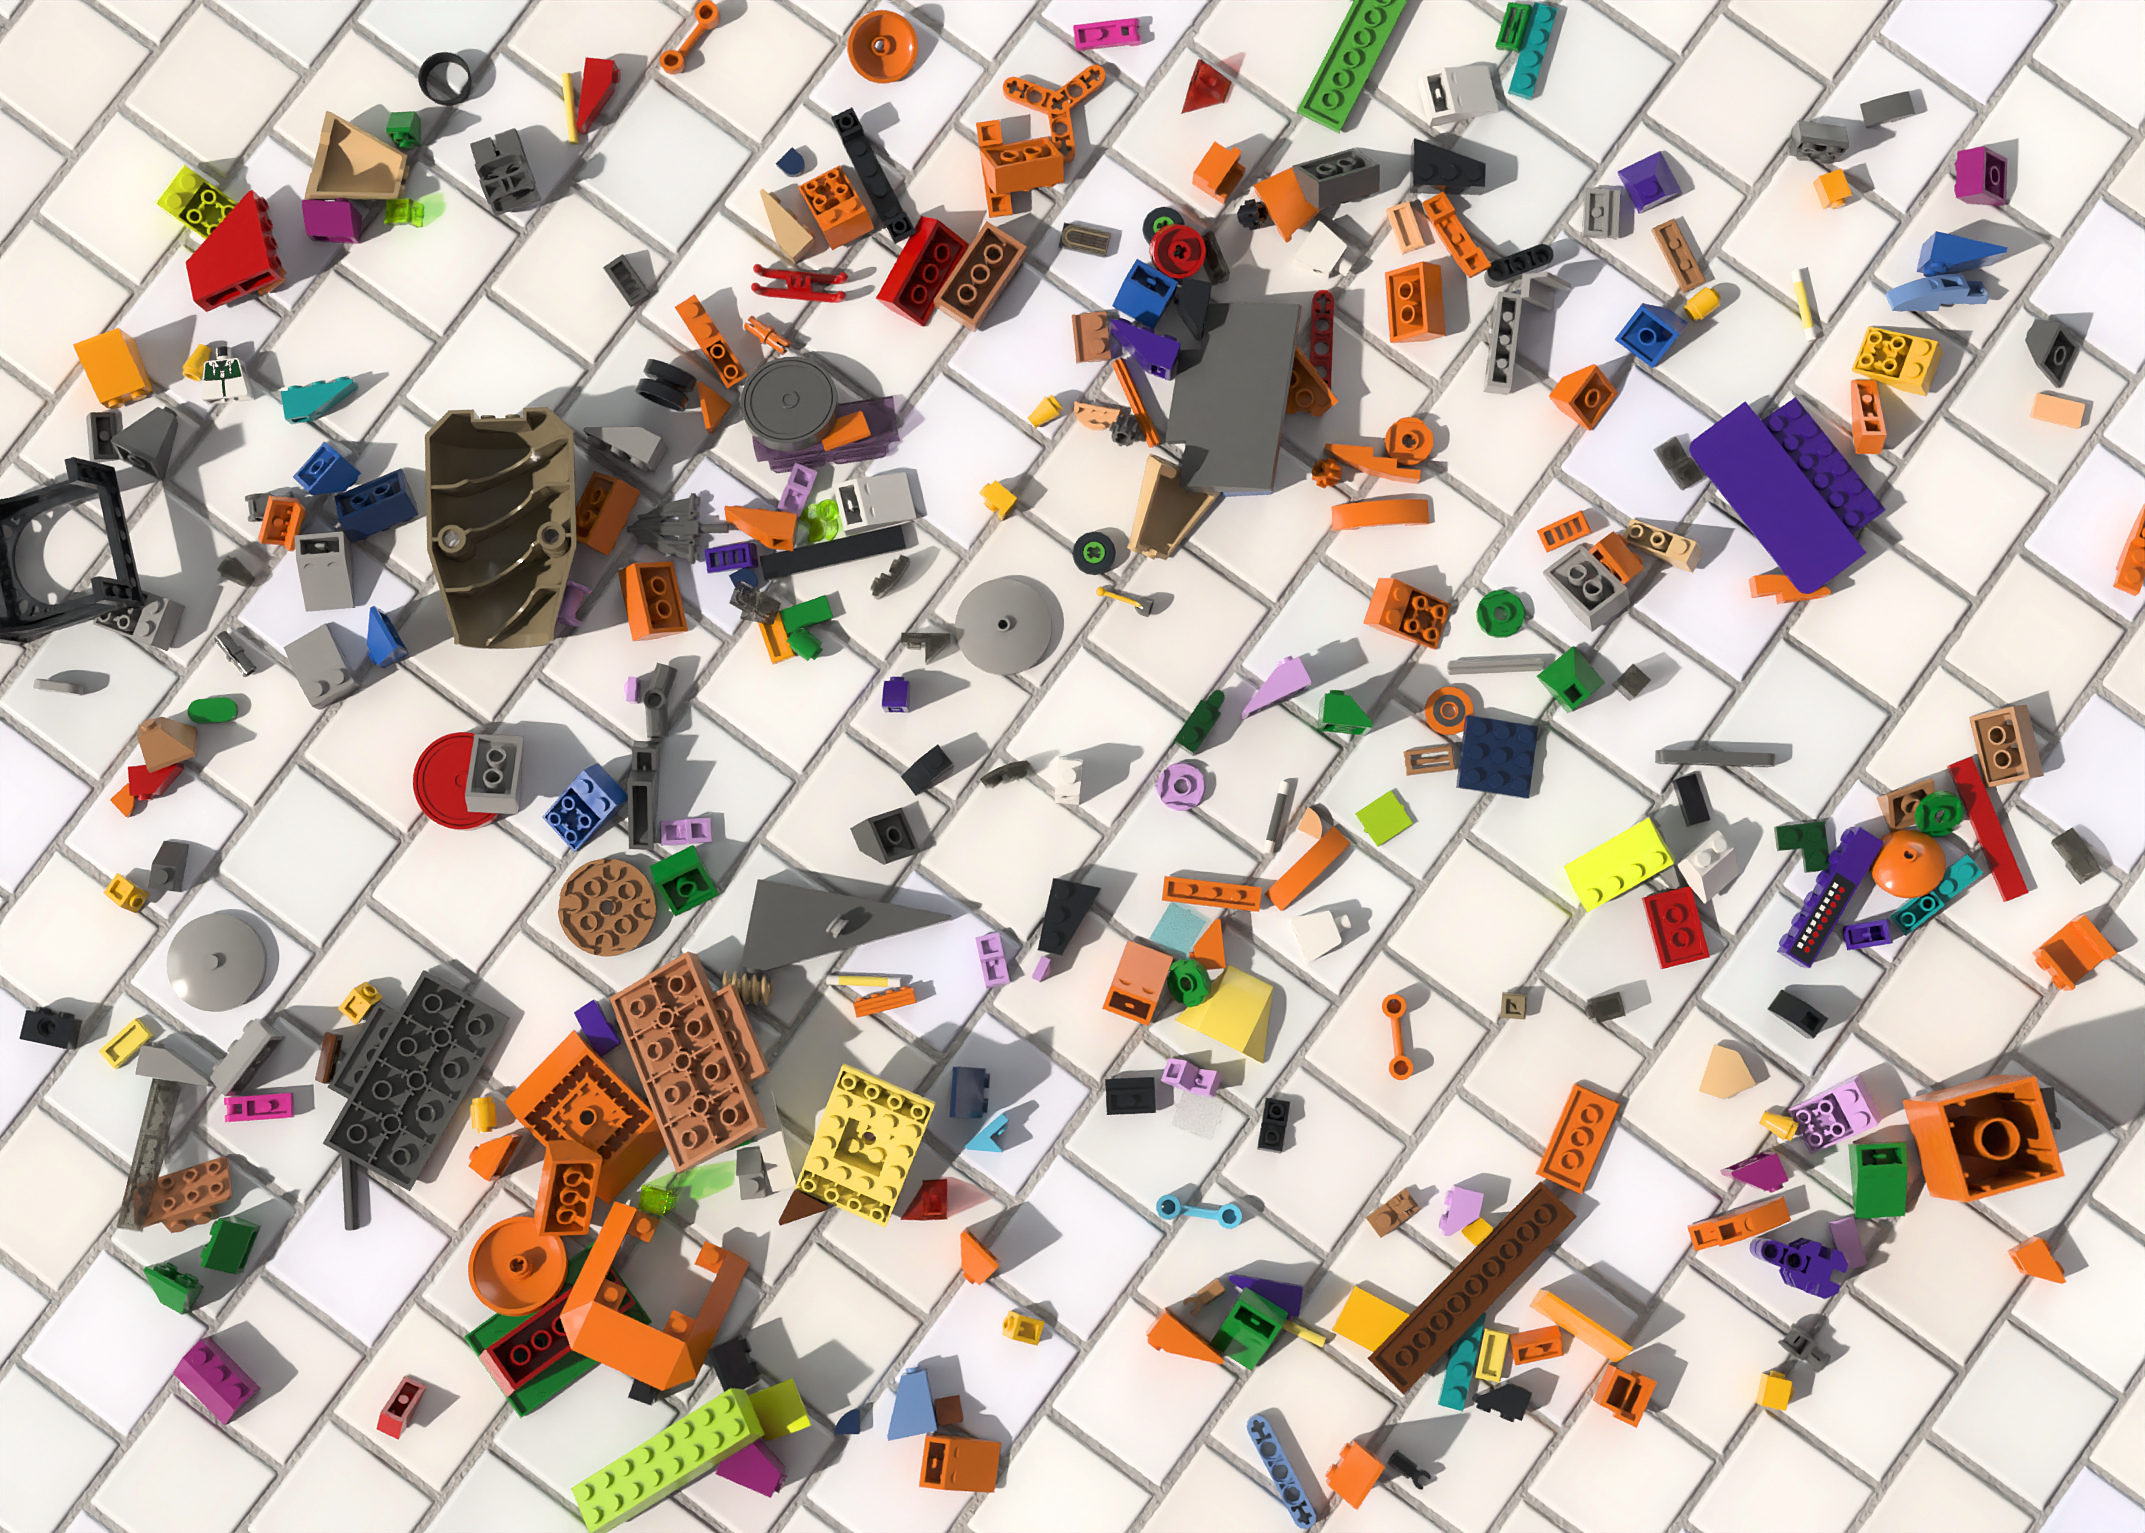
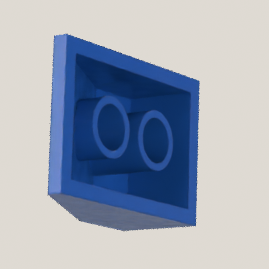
[1916,231,2008,277]

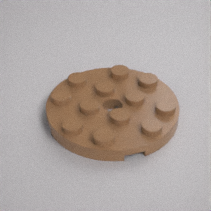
[558,859,657,957]

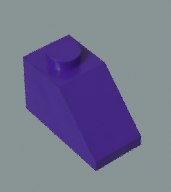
[882,676,910,713]

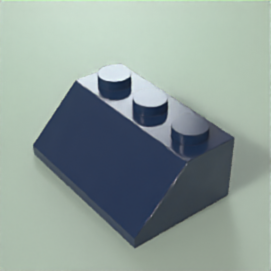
[335,468,419,543]

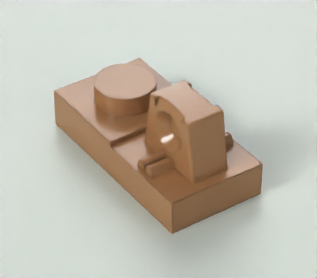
[1365,1188,1420,1238]

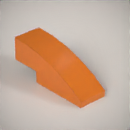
[1749,574,1831,604]

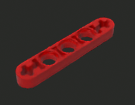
[1309,290,1334,389]

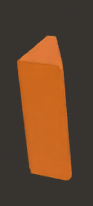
[822,411,871,451]
[1509,1325,1564,1366]

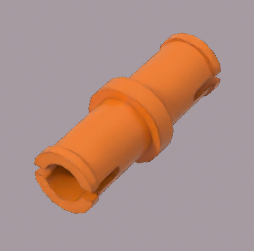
[744,316,791,355]

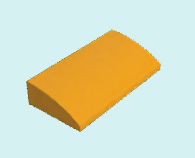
[1529,1289,1633,1362]

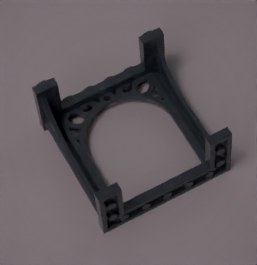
[0,457,145,646]

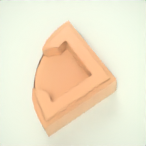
[1297,807,1322,840]

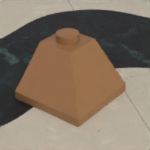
[137,716,197,773]

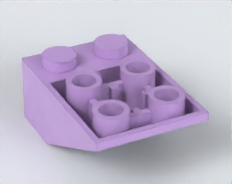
[1788,1074,1883,1154]

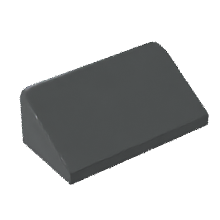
[86,412,119,463]

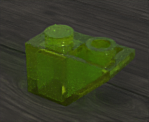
[638,1184,678,1216]

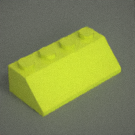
[1564,817,1675,912]

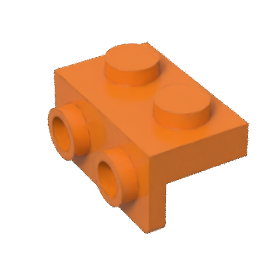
[258,496,306,551]

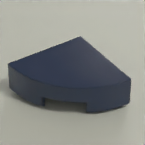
[835,1408,860,1434]

